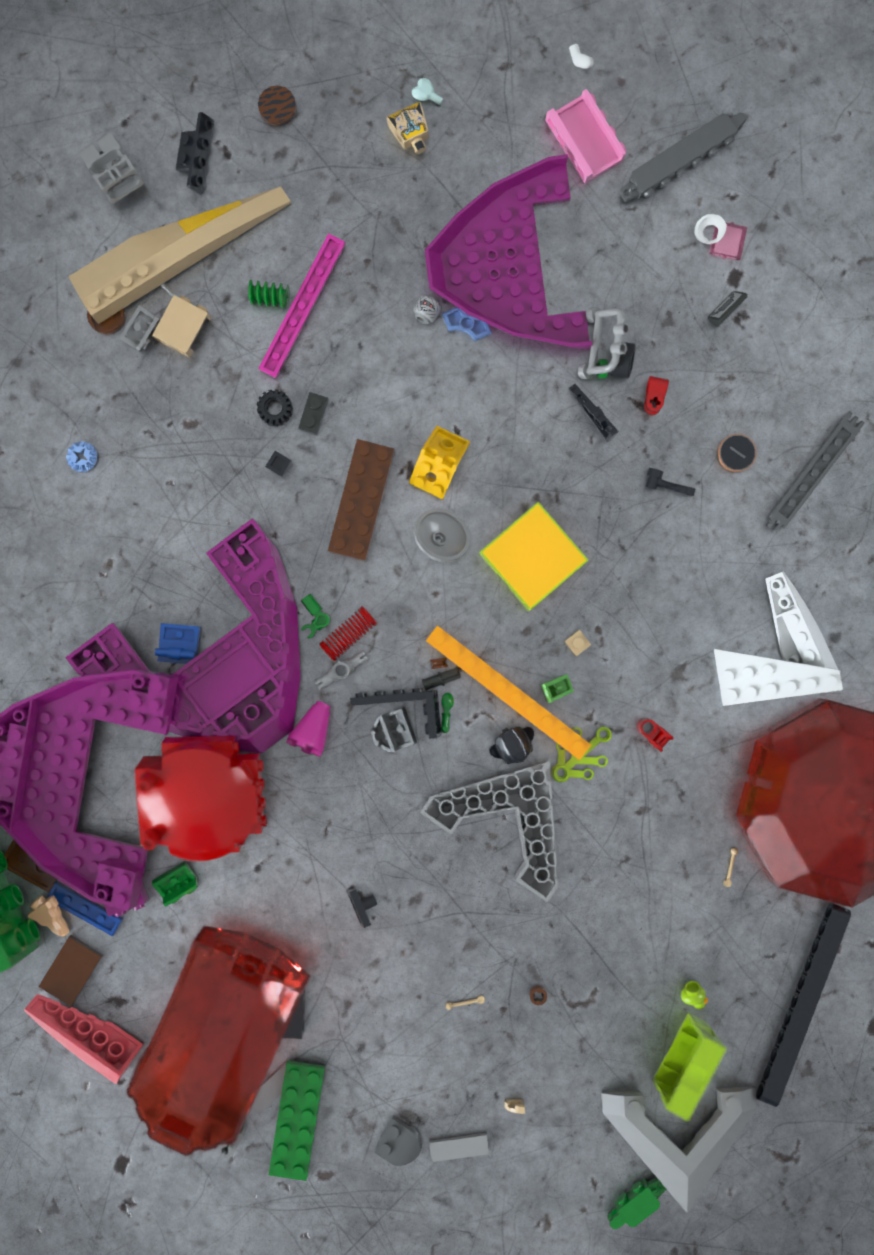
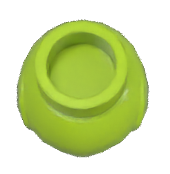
[681,981,708,1009]

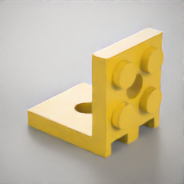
[409,425,471,500]

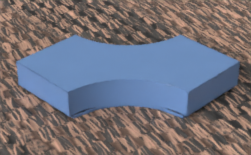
[442,307,492,342]

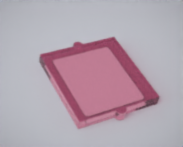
[709,222,747,261]

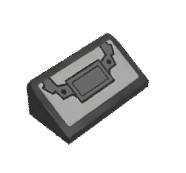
[708,291,748,327]

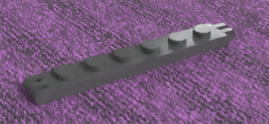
[767,411,865,532]

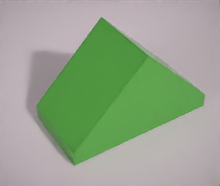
[540,674,574,703]

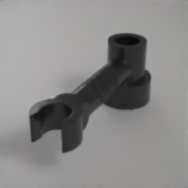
[645,468,696,496]

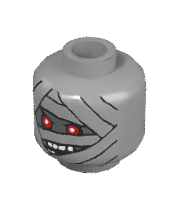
[414,294,442,324]

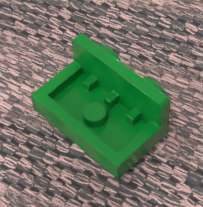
[152,861,198,907]

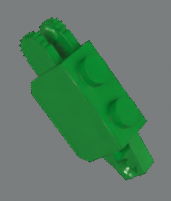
[607,1177,667,1230]

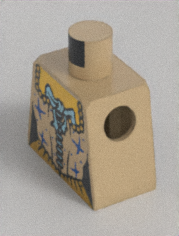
[387,101,429,154]

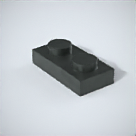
[298,392,328,435]

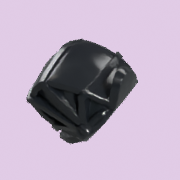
[489,727,534,764]

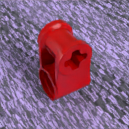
[644,376,669,415]
[636,718,674,753]

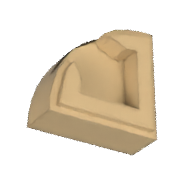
[504,1099,525,1114]

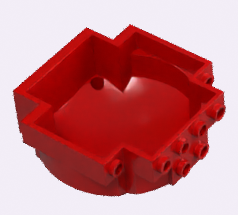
[134,736,267,861]

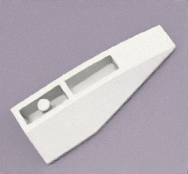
[766,571,838,670]

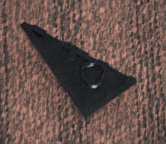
[568,384,619,442]

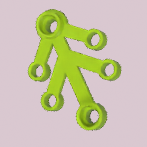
[551,727,612,783]

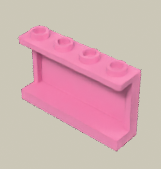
[545,89,626,184]

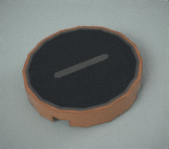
[718,434,757,472]

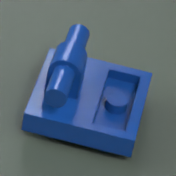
[155,623,201,664]

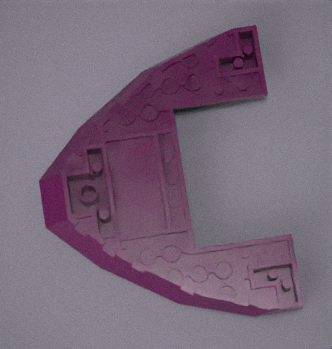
[65,518,301,753]
[0,670,179,911]

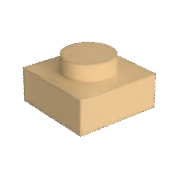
[564,630,591,657]

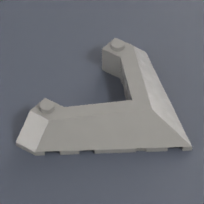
[420,761,558,902]
[601,1087,757,1213]

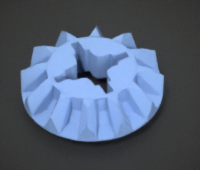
[66,441,97,472]

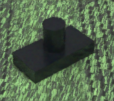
[346,887,377,928]

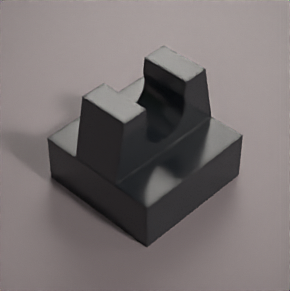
[265,451,292,477]

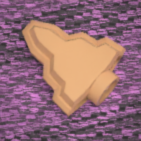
[27,895,70,937]

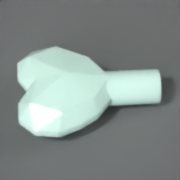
[412,78,443,106]

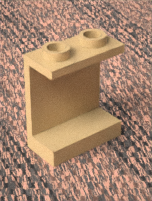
[152,295,211,358]

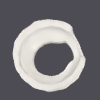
[694,214,727,244]

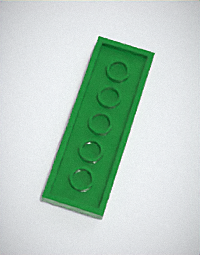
[268,1060,325,1181]

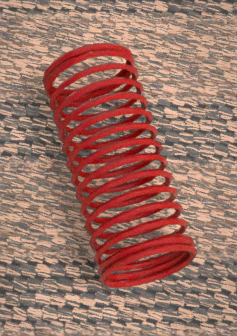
[319,606,378,661]

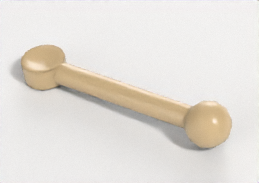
[723,847,738,887]
[445,995,485,1010]

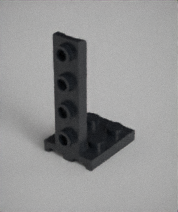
[350,688,442,739]

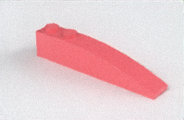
[24,994,143,1084]

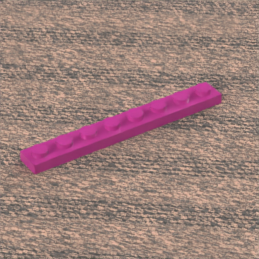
[258,233,346,379]

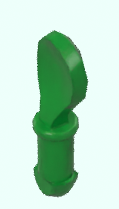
[441,693,454,733]

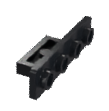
[175,112,214,194]

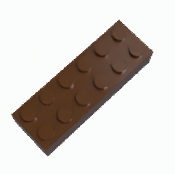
[328,439,395,562]

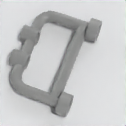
[578,307,630,379]

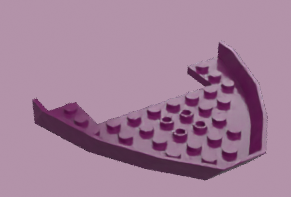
[425,154,592,350]

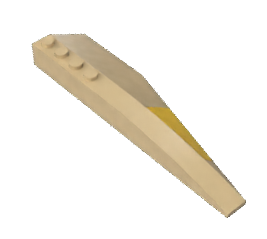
[68,186,291,324]

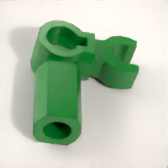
[301,593,331,639]

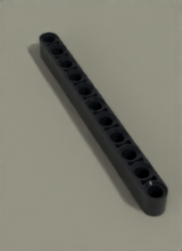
[756,903,851,1107]

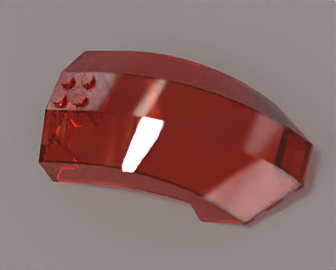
[126,926,310,1156]

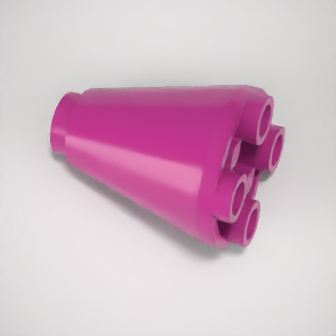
[286,701,331,757]

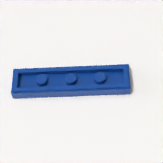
[46,881,124,937]

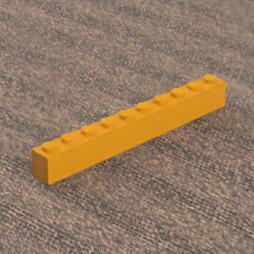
[426,625,591,760]

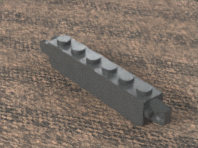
[619,113,746,202]

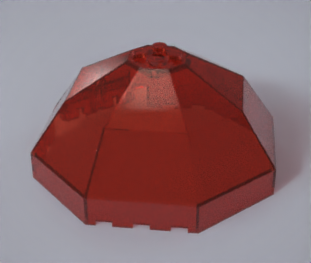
[735,698,874,908]

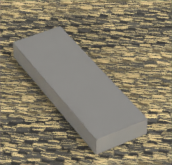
[246,1059,290,1115]
[429,1133,489,1162]

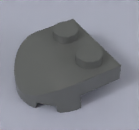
[371,707,417,752]
[374,1116,422,1166]

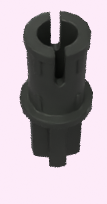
[422,668,461,691]

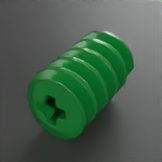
[248,280,290,309]

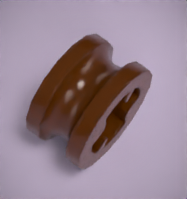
[430,658,448,669]
[529,986,547,1005]

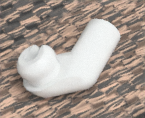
[569,44,594,69]

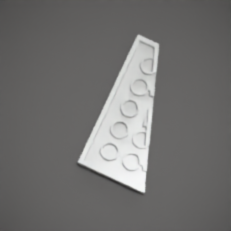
[714,649,843,706]

